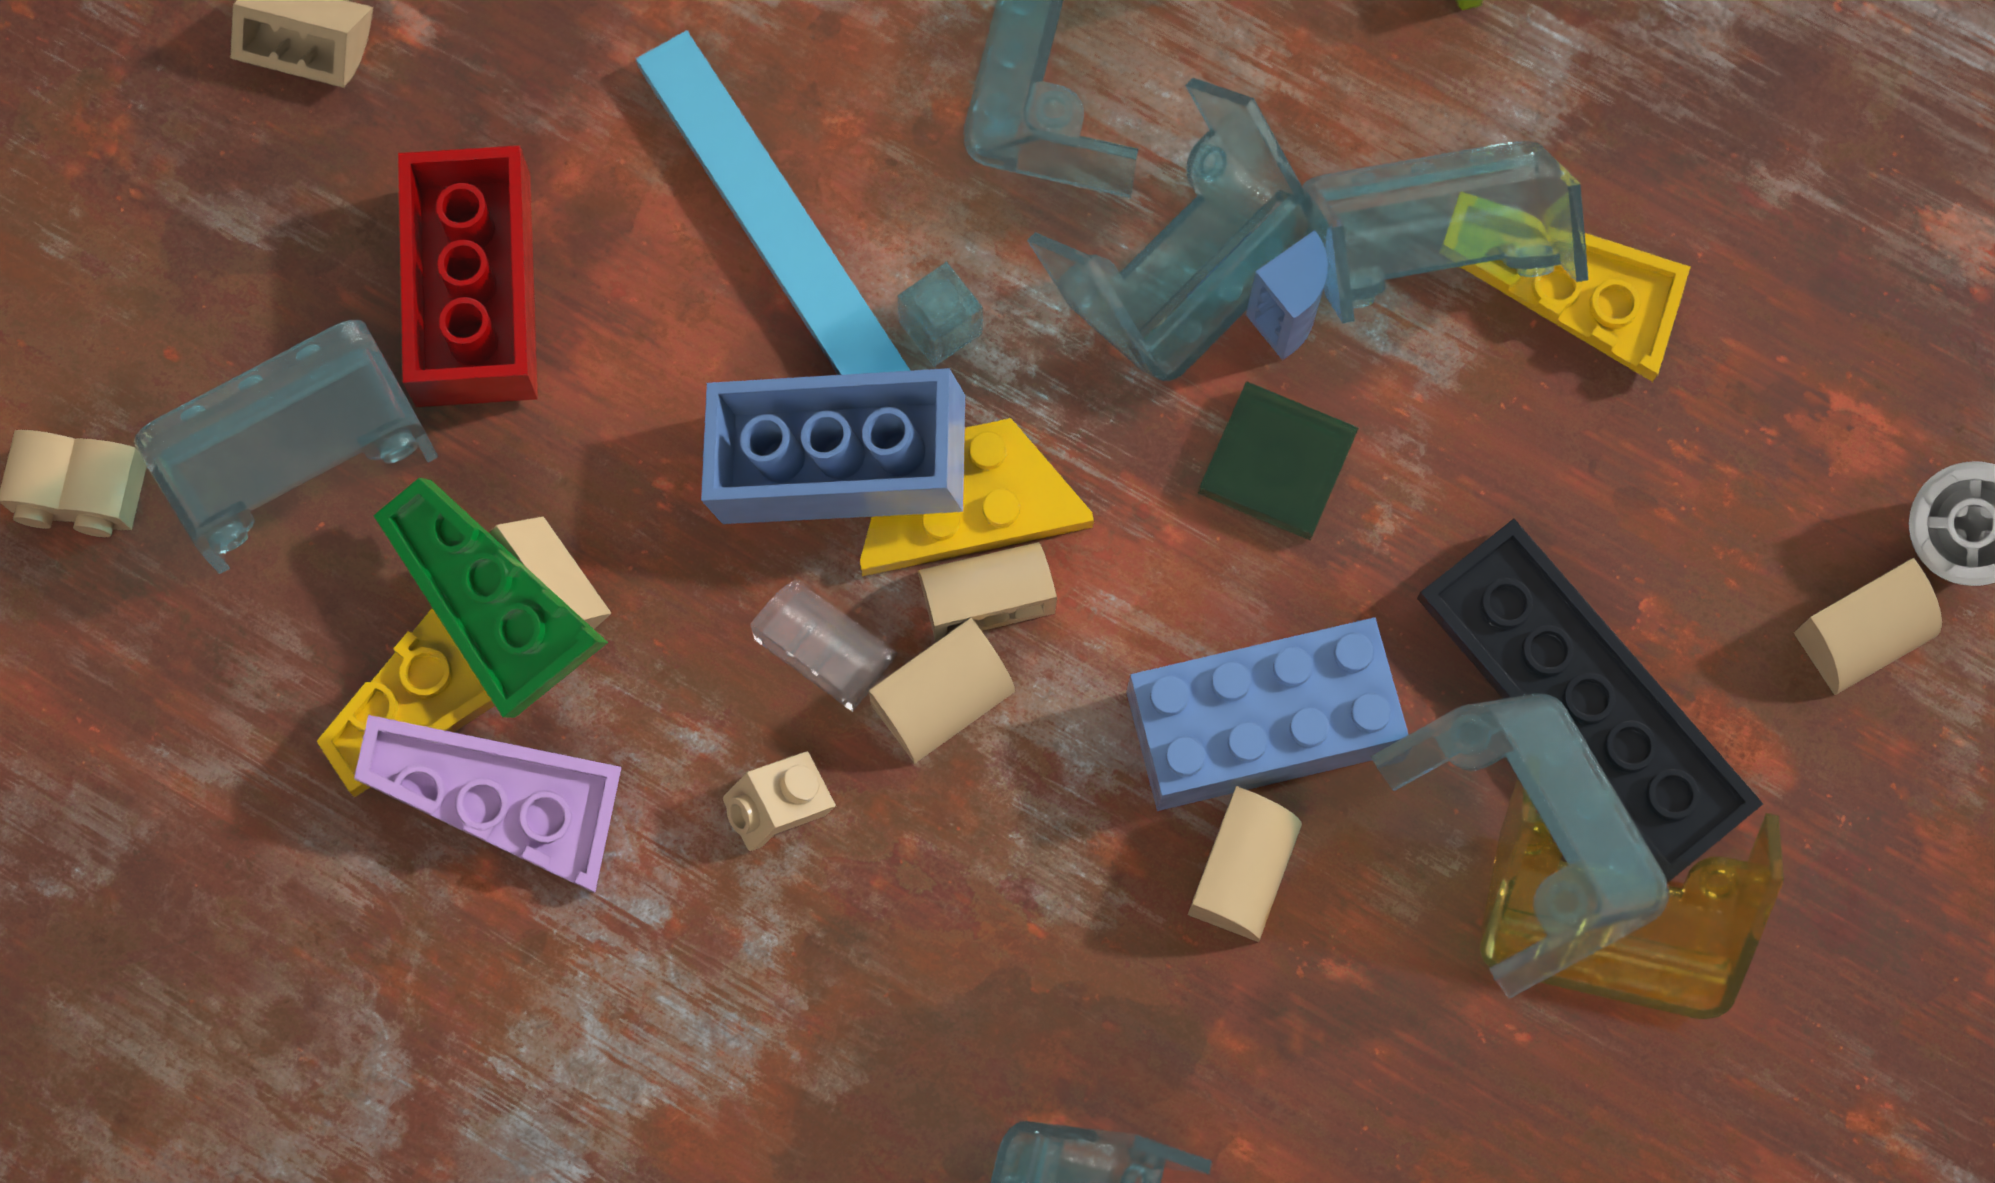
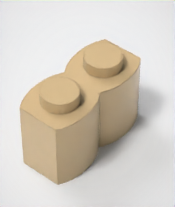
[0,430,148,537]

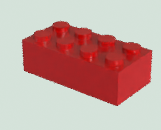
[398,145,538,407]

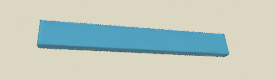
[636,30,911,375]

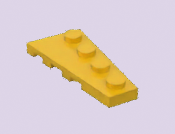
[1439,193,1690,382]

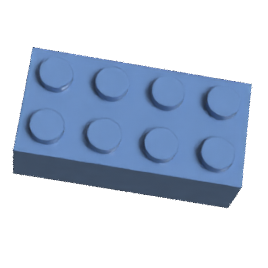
[701,368,965,524]
[1126,617,1409,811]

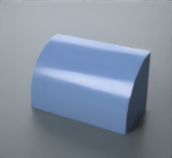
[1246,230,1328,360]

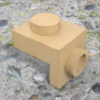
[723,751,836,851]

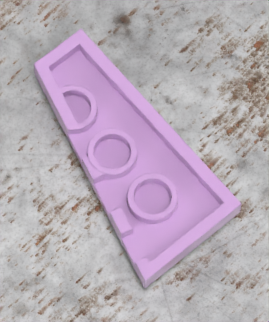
[354,715,622,893]

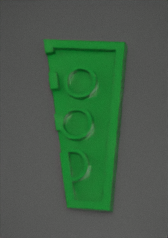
[373,478,608,718]

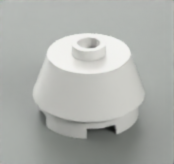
[1909,461,1995,586]

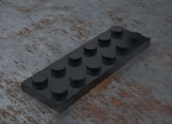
[1417,519,1763,886]

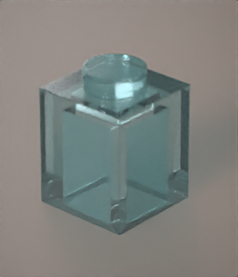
[897,262,983,367]

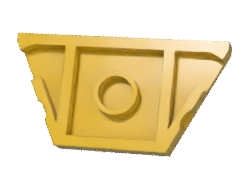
[860,418,1094,577]

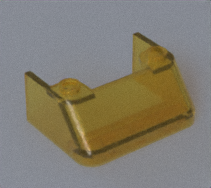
[1480,758,1784,1019]

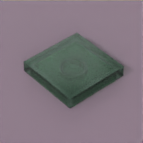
[1198,381,1359,541]

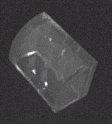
[751,580,898,712]

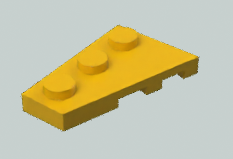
[317,608,495,797]

